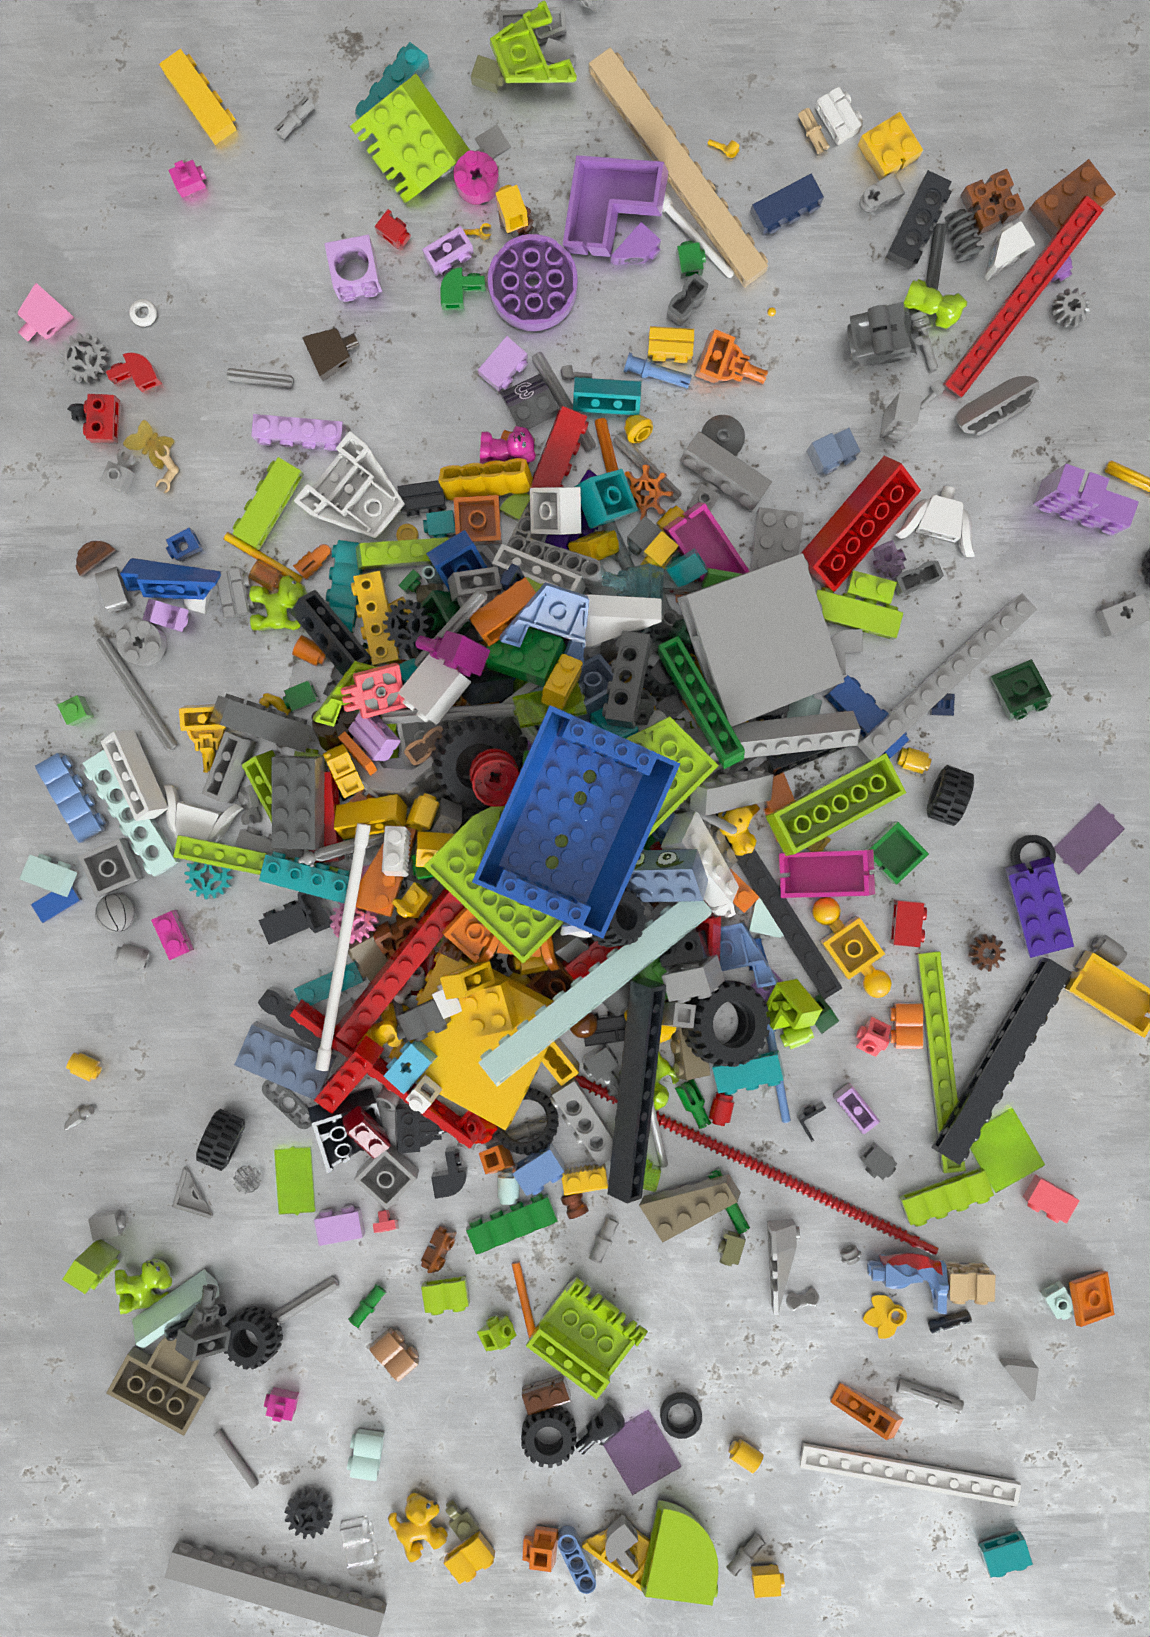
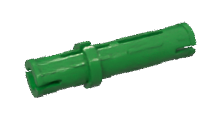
[707,1168,750,1234]

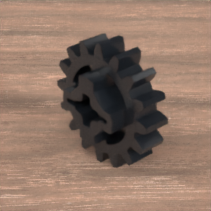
[383,599,432,649]
[284,1488,333,1539]

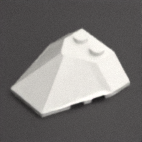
[294,431,405,539]

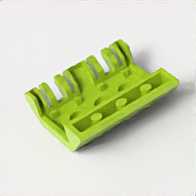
[349,74,470,203]
[526,1277,648,1400]

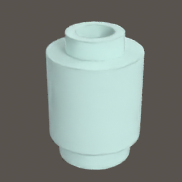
[497,1170,520,1205]

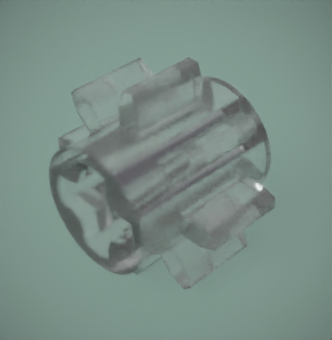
[233,1165,261,1194]

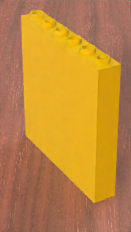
[389,953,554,1130]

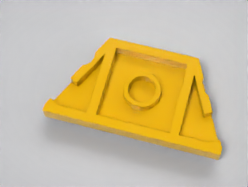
[582,1529,650,1591]

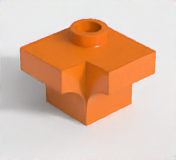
[522,1526,558,1572]

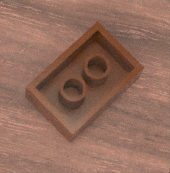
[1029,159,1116,238]

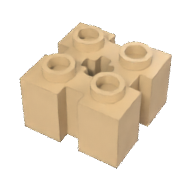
[945,1262,996,1305]

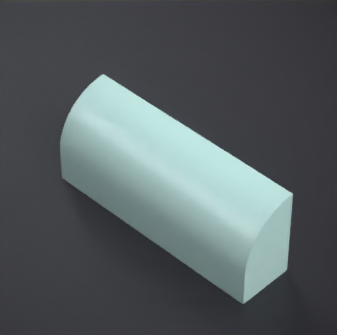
[132,1269,219,1348]

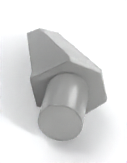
[64,1105,94,1131]

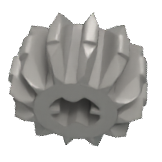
[1052,288,1091,327]

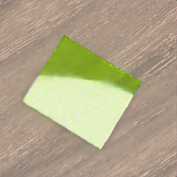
[970,1108,1045,1193]

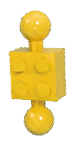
[812,897,892,998]

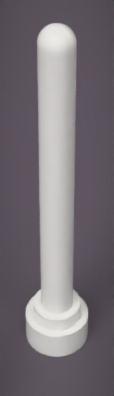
[662,191,734,278]

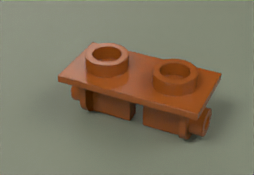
[421,1225,457,1273]

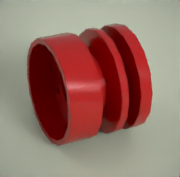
[470,749,520,807]

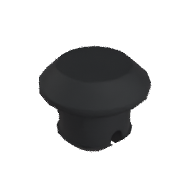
[67,403,85,421]

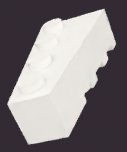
[661,811,739,907]

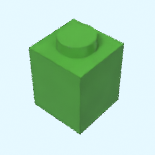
[57,695,94,726]

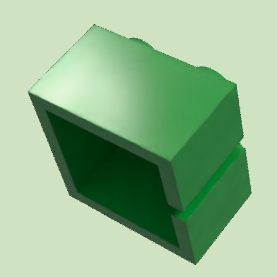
[864,821,929,885]

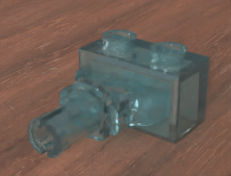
[601,564,664,604]

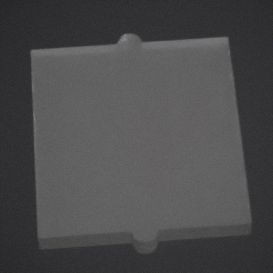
[289,661,333,704]

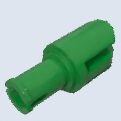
[675,1079,712,1129]

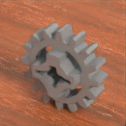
[58,333,109,383]

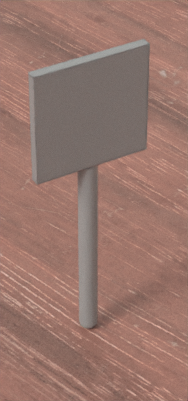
[441,124,511,177]

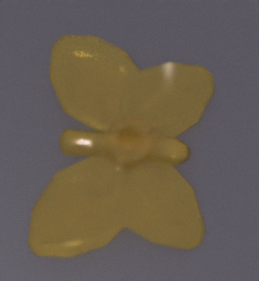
[123,420,174,469]

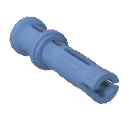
[623,352,692,389]

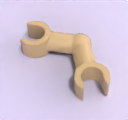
[154,445,179,493]

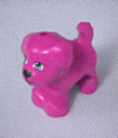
[480,426,536,464]

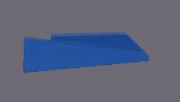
[120,558,221,600]

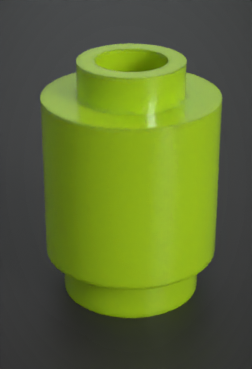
[780,1026,814,1050]

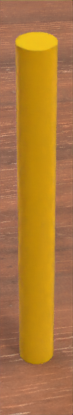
[223,532,304,583]

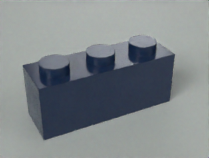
[750,173,824,235]

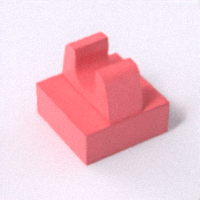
[373,1210,399,1233]

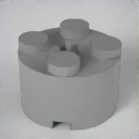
[116,620,167,666]

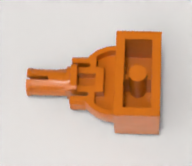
[694,329,768,384]

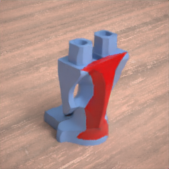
[867,1253,949,1314]

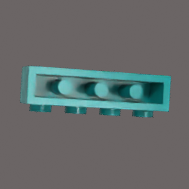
[355,42,430,120]
[259,851,350,904]

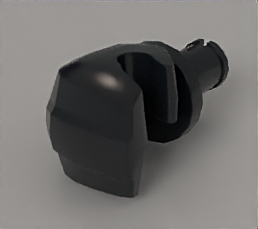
[575,1401,625,1455]

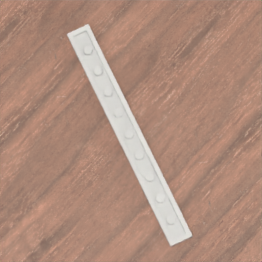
[799,1443,1021,1506]

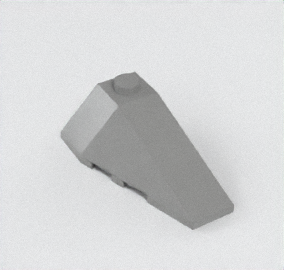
[767,1219,800,1314]

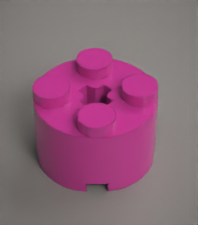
[454,150,500,205]

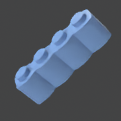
[35,753,106,843]

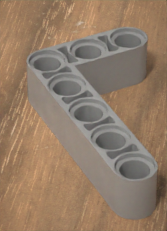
[507,501,608,587]

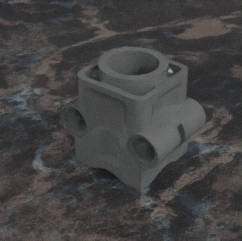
[847,302,917,366]

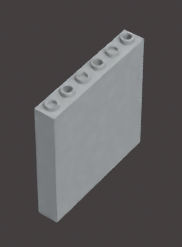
[677,553,844,727]

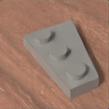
[498,7,566,44]

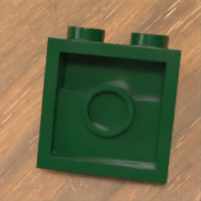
[990,659,1052,721]

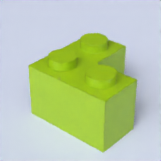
[766,979,823,1030]

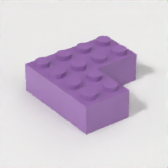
[562,155,668,257]
[1033,464,1139,535]

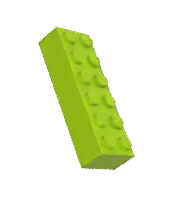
[765,753,907,856]

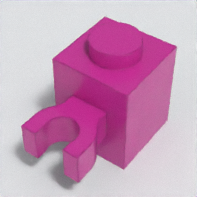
[168,159,206,198]
[264,1387,300,1422]

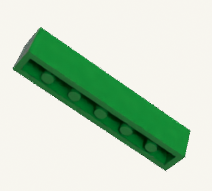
[658,636,745,769]

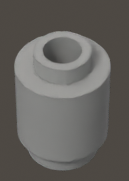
[1092,935,1127,966]
[114,943,149,970]

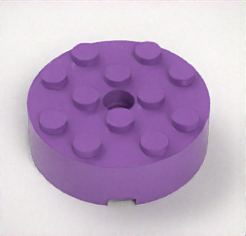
[488,234,578,331]

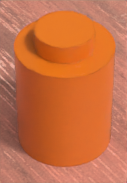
[292,635,327,667]

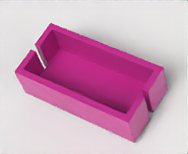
[663,502,749,582]
[779,849,875,898]

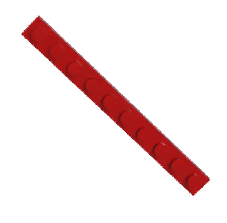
[943,195,1104,398]
[290,999,473,1149]

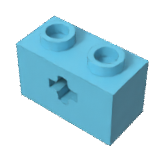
[384,1041,438,1094]

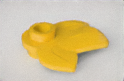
[862,1294,907,1339]

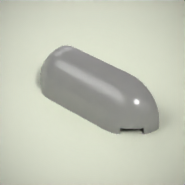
[956,376,1039,435]

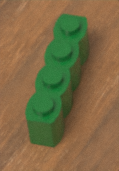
[466,1192,558,1255]

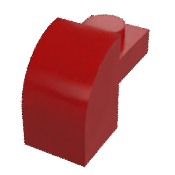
[106,352,162,392]

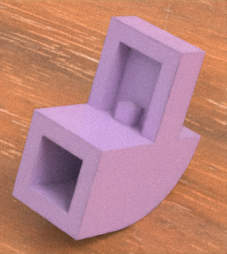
[142,599,189,632]

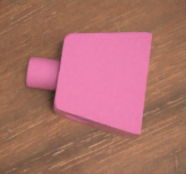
[18,283,74,341]

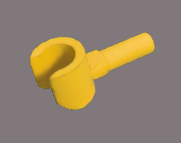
[708,139,740,158]
[463,223,491,240]

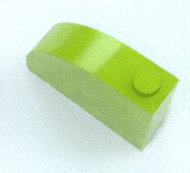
[640,1500,719,1606]

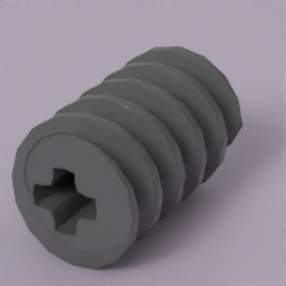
[944,209,985,261]

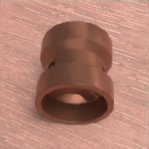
[560,1193,589,1219]

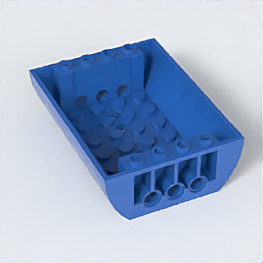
[472,705,680,938]

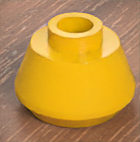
[624,415,653,444]

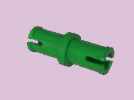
[348,1284,387,1328]

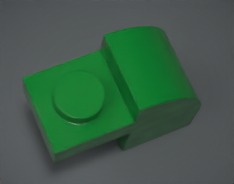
[440,267,486,310]

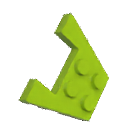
[490,0,577,83]
[313,661,397,736]

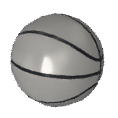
[95,894,135,933]

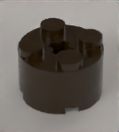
[311,705,356,751]

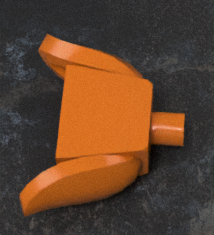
[477,933,560,971]

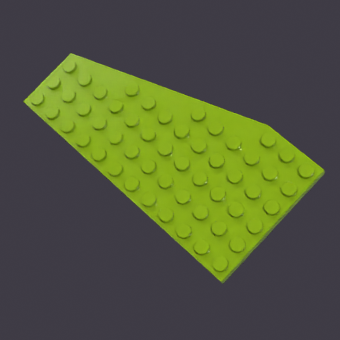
[424,717,719,963]

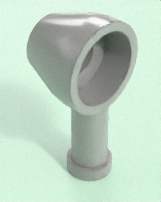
[393,966,426,1004]

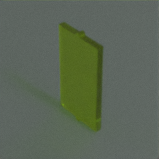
[512,682,587,729]
[274,1146,315,1216]

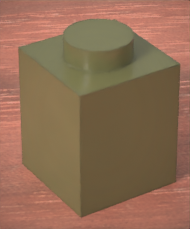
[471,55,505,93]

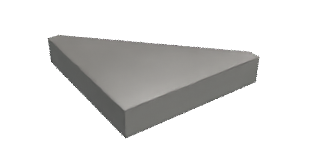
[172,1167,213,1219]

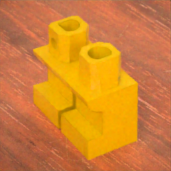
[323,744,365,798]

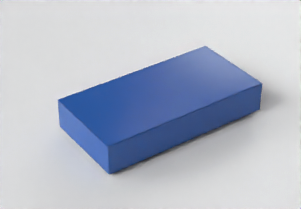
[31,885,82,923]

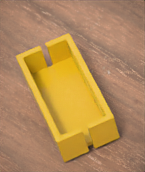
[1064,950,1150,1038]

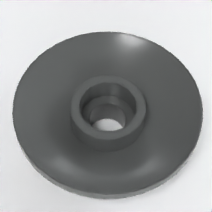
[701,415,745,456]

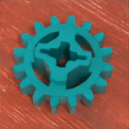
[184,862,234,899]

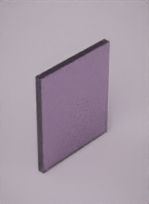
[603,1409,682,1496]

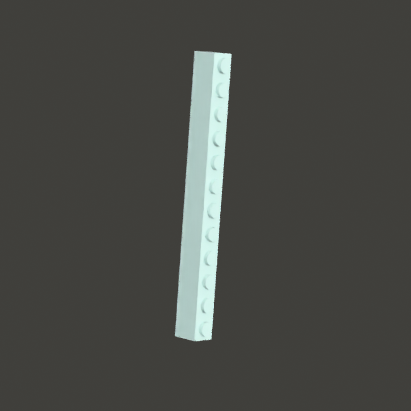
[478,900,712,1087]

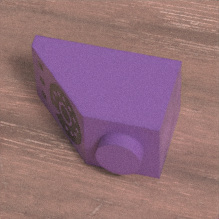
[611,222,661,265]

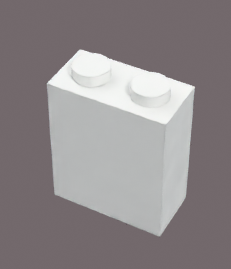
[398,653,471,725]

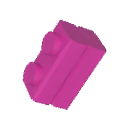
[151,909,194,960]

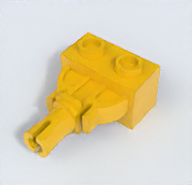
[179,704,227,773]

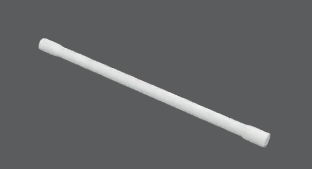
[315,823,371,1071]

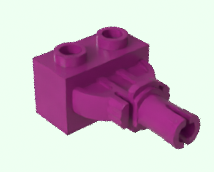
[416,630,490,677]

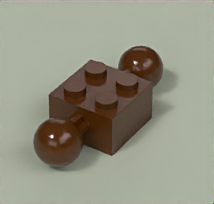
[506,954,597,1038]

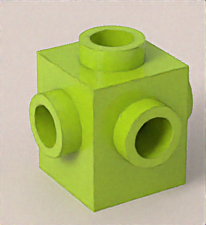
[477,1315,517,1352]

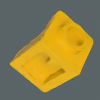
[392,882,433,918]

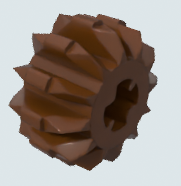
[967,934,1006,972]

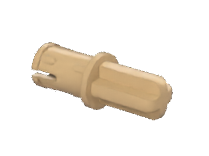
[798,108,830,154]

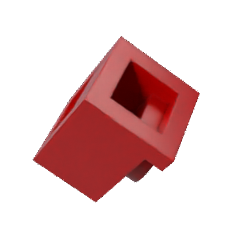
[374,209,411,249]
[458,1110,498,1144]

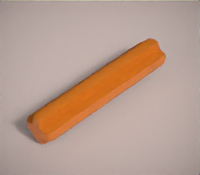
[595,418,618,473]

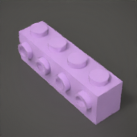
[251,414,346,451]

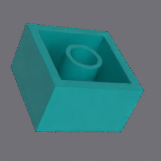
[574,469,638,529]

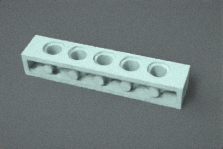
[83,750,181,876]

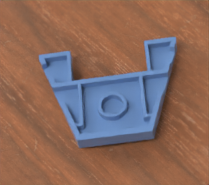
[499,582,589,667]
[719,922,778,988]

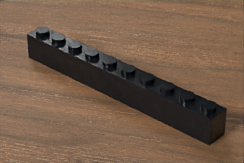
[931,957,1072,1165]
[607,978,666,1204]

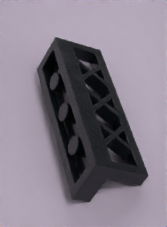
[766,746,849,776]

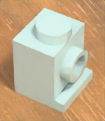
[1040,1281,1074,1320]

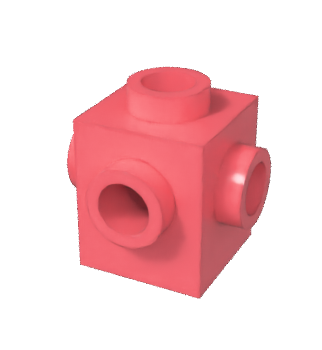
[856,1017,891,1057]

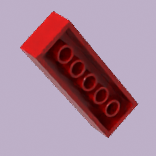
[800,455,921,592]

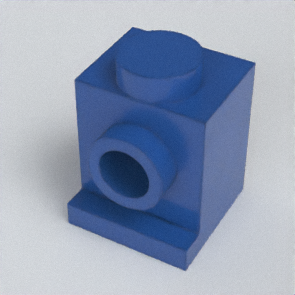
[166,528,204,562]

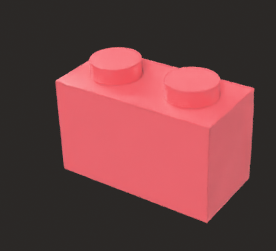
[1023,1174,1080,1224]

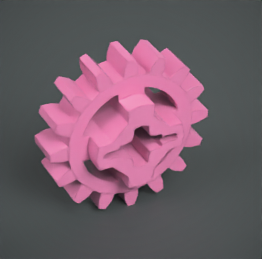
[330,902,379,944]

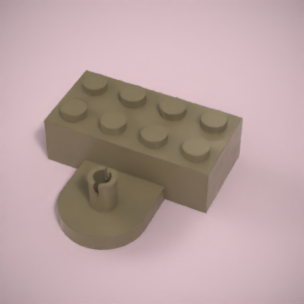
[106,1336,211,1436]

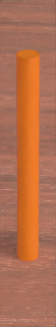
[511,1261,535,1339]

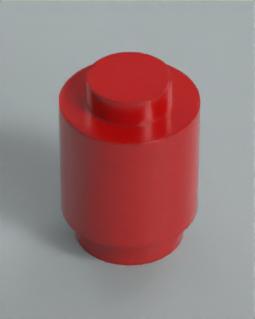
[709,1092,735,1126]

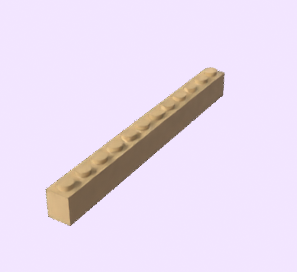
[589,47,768,288]

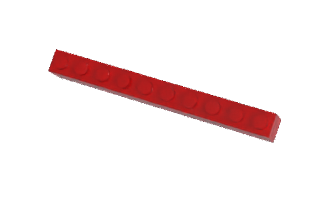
[335,888,465,1048]

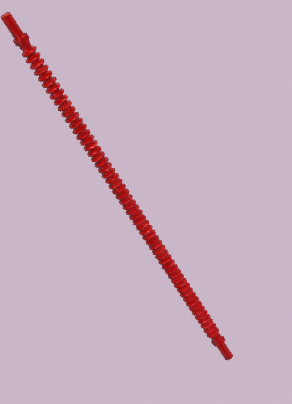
[574,1075,939,1256]

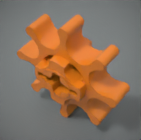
[625,464,674,520]

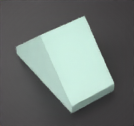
[748,898,784,938]

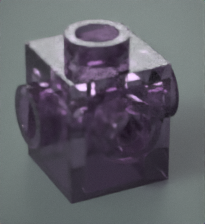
[872,540,907,578]

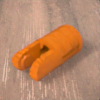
[293,544,331,580]

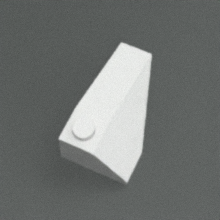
[569,594,662,648]

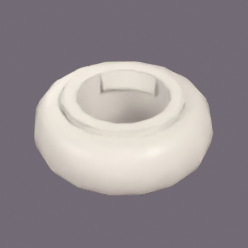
[129,299,157,327]

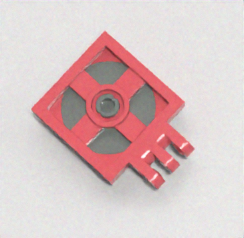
[341,663,407,719]

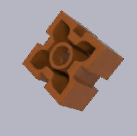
[960,168,1025,236]
[372,914,436,960]

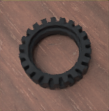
[629,628,695,697]
[494,1087,559,1155]

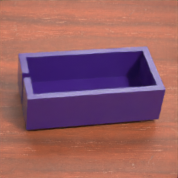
[1005,856,1075,958]

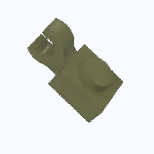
[445,1500,480,1542]

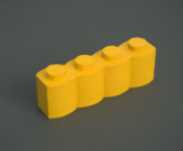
[438,458,533,500]

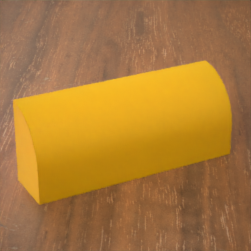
[542,1038,580,1086]

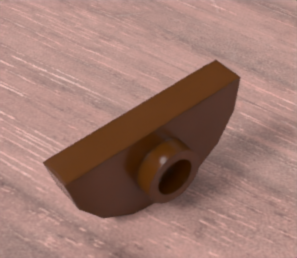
[76,541,116,577]

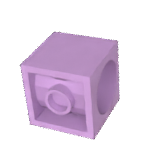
[324,234,382,302]

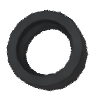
[1010,835,1056,873]
[660,1392,702,1439]

